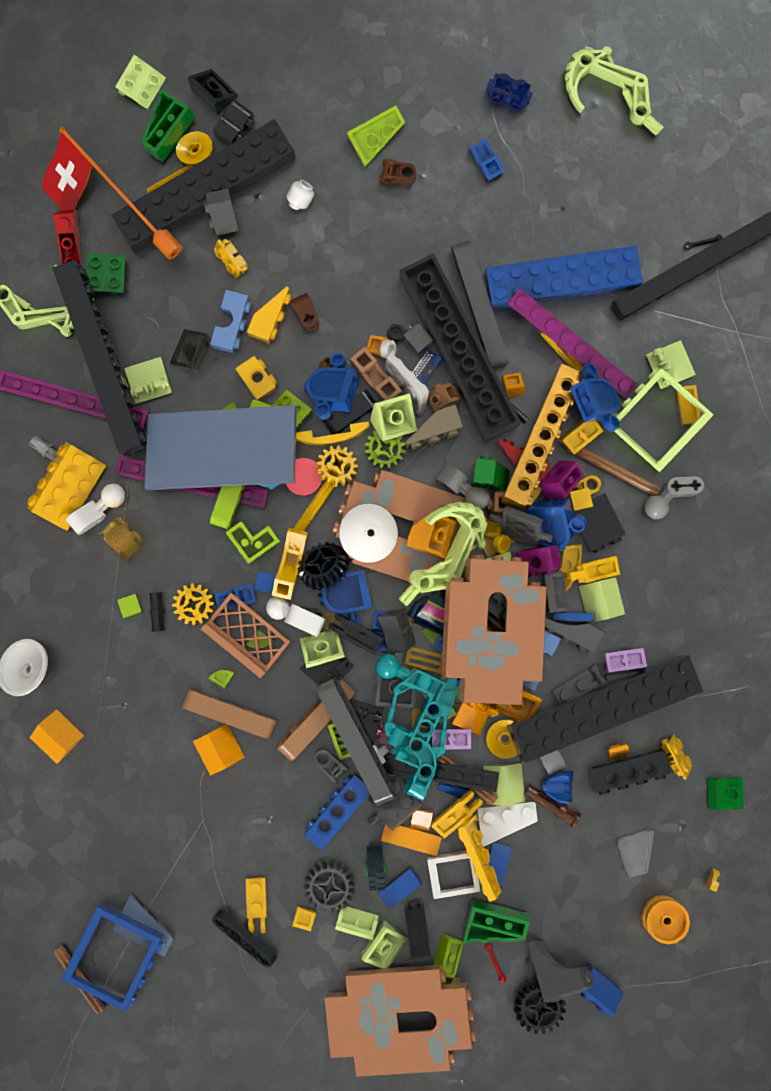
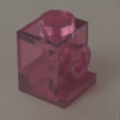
[375,722,393,748]

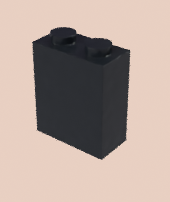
[572,493,626,553]

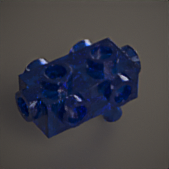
[486,73,533,109]

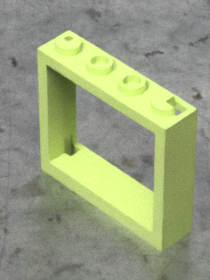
[613,368,713,472]

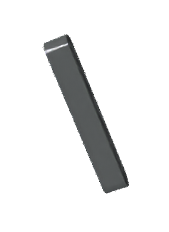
[451,241,509,369]
[317,678,397,806]

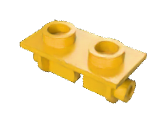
[214,239,248,279]

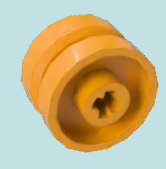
[641,895,690,944]

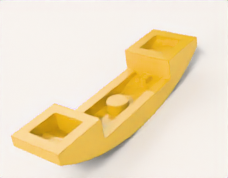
[296,421,369,446]

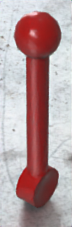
[485,944,506,983]

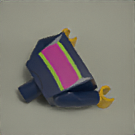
[407,593,445,636]

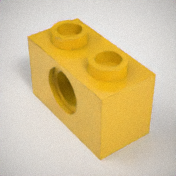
[235,356,277,401]

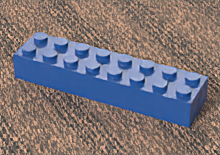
[484,245,643,310]

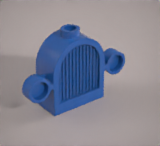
[304,353,359,420]
[570,362,620,432]
[527,499,587,552]
[318,565,372,624]

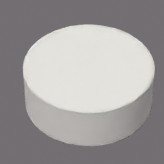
[380,340,397,359]

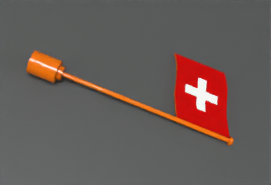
[42,127,183,260]

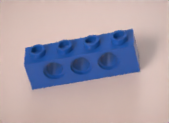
[304,773,370,851]

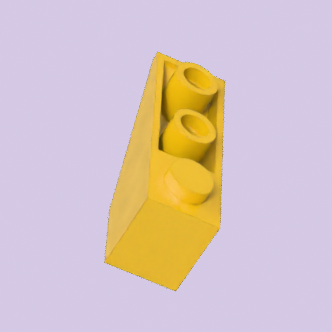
[247,287,292,344]

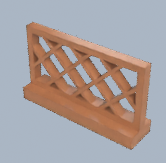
[201,592,291,678]

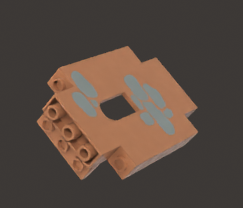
[332,470,477,591]
[441,555,546,705]
[324,964,476,1077]

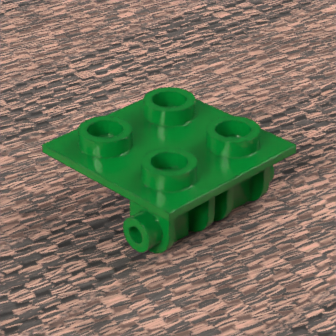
[86,253,125,295]

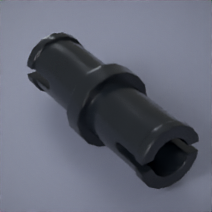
[149,592,164,632]

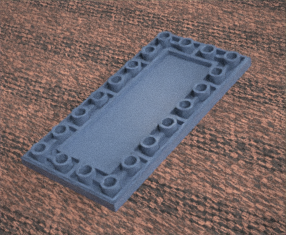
[145,405,297,490]

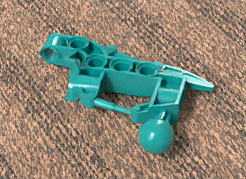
[376,654,457,800]

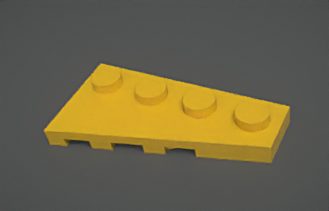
[458,814,501,902]

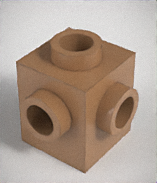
[428,382,461,412]
[485,491,514,516]

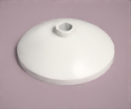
[339,504,398,563]
[0,639,48,696]

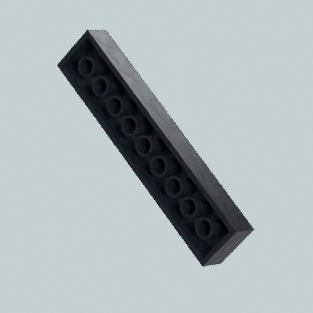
[111,119,296,254]
[399,253,521,443]
[52,260,147,456]
[507,655,704,763]

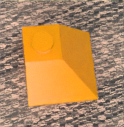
[406,511,457,559]

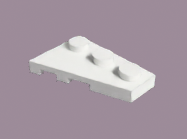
[385,353,429,417]
[477,801,538,847]

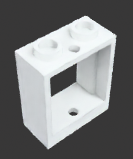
[427,850,482,899]

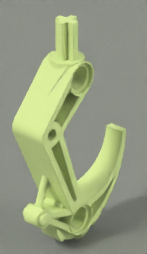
[565,46,664,136]
[0,265,94,337]
[399,502,488,606]

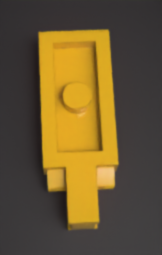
[566,556,620,583]

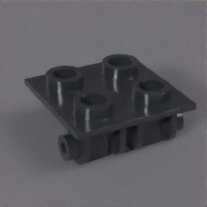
[300,657,354,685]
[336,699,383,745]

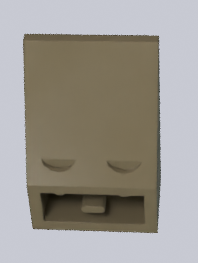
[406,405,463,451]

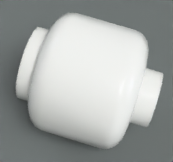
[286,180,314,210]

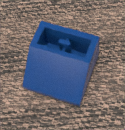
[580,963,623,1017]

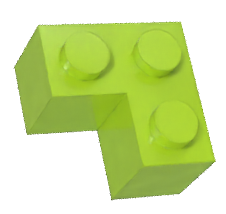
[226,521,280,564]

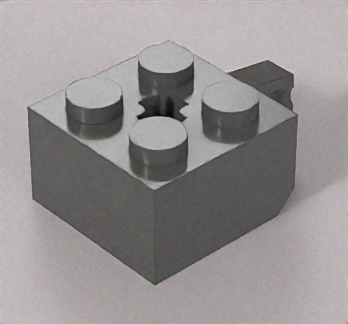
[376,652,416,708]

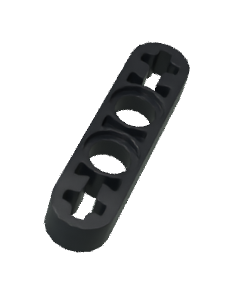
[212,910,277,968]

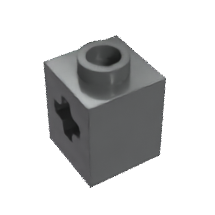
[404,323,433,356]

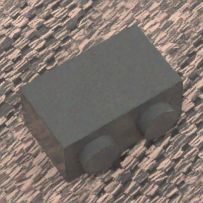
[204,189,238,236]

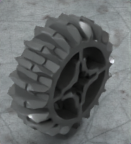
[303,859,356,914]

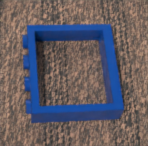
[61,903,164,1011]

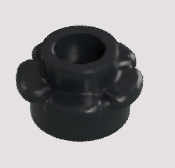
[387,324,405,342]

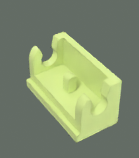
[335,906,379,940]

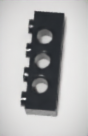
[587,749,671,795]

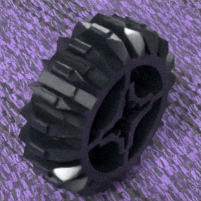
[297,541,349,591]
[513,979,566,1035]

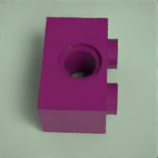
[540,461,584,499]
[515,544,562,577]

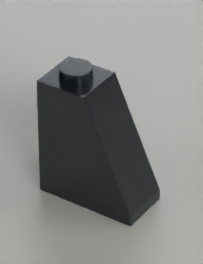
[404,901,432,962]

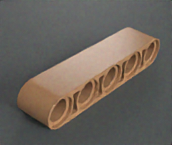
[276,678,355,761]
[181,689,276,739]

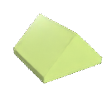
[370,393,417,441]
[578,577,625,623]
[300,630,345,668]
[483,762,525,806]
[361,920,408,969]

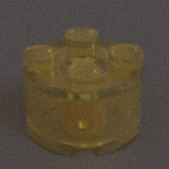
[98,517,143,561]

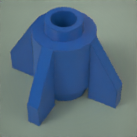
[543,771,574,804]

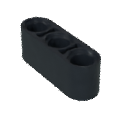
[322,389,377,435]

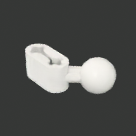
[66,483,125,535]
[266,596,326,637]

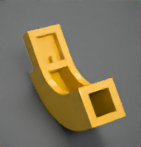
[272,528,308,600]

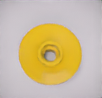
[176,131,213,165]
[486,720,518,759]

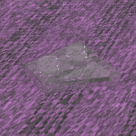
[617,829,654,878]

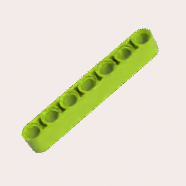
[210,399,272,530]

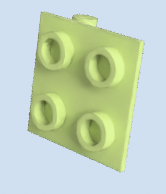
[115,55,166,109]
[646,340,696,389]
[124,357,172,404]

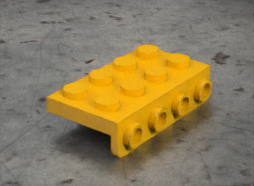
[27,442,106,531]

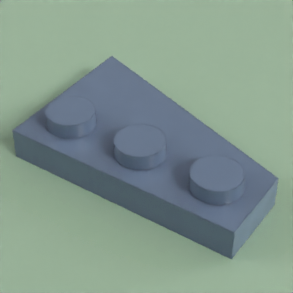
[112,894,174,957]

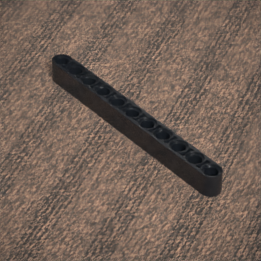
[611,211,771,320]

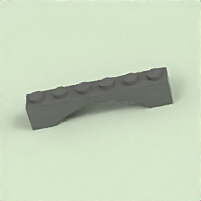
[491,592,605,653]

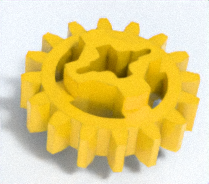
[316,445,358,487]
[172,583,215,625]

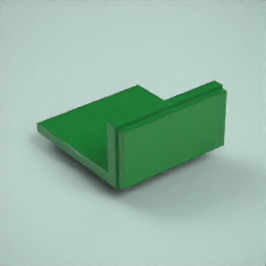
[707,777,744,810]

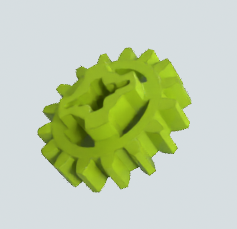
[365,430,406,469]

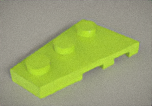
[347,106,405,167]

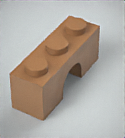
[350,347,402,401]

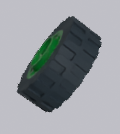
[366,845,386,891]

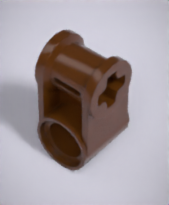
[379,159,416,186]
[290,293,319,332]

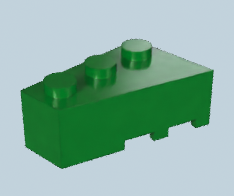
[141,89,196,163]
[470,456,510,491]
[462,899,530,944]

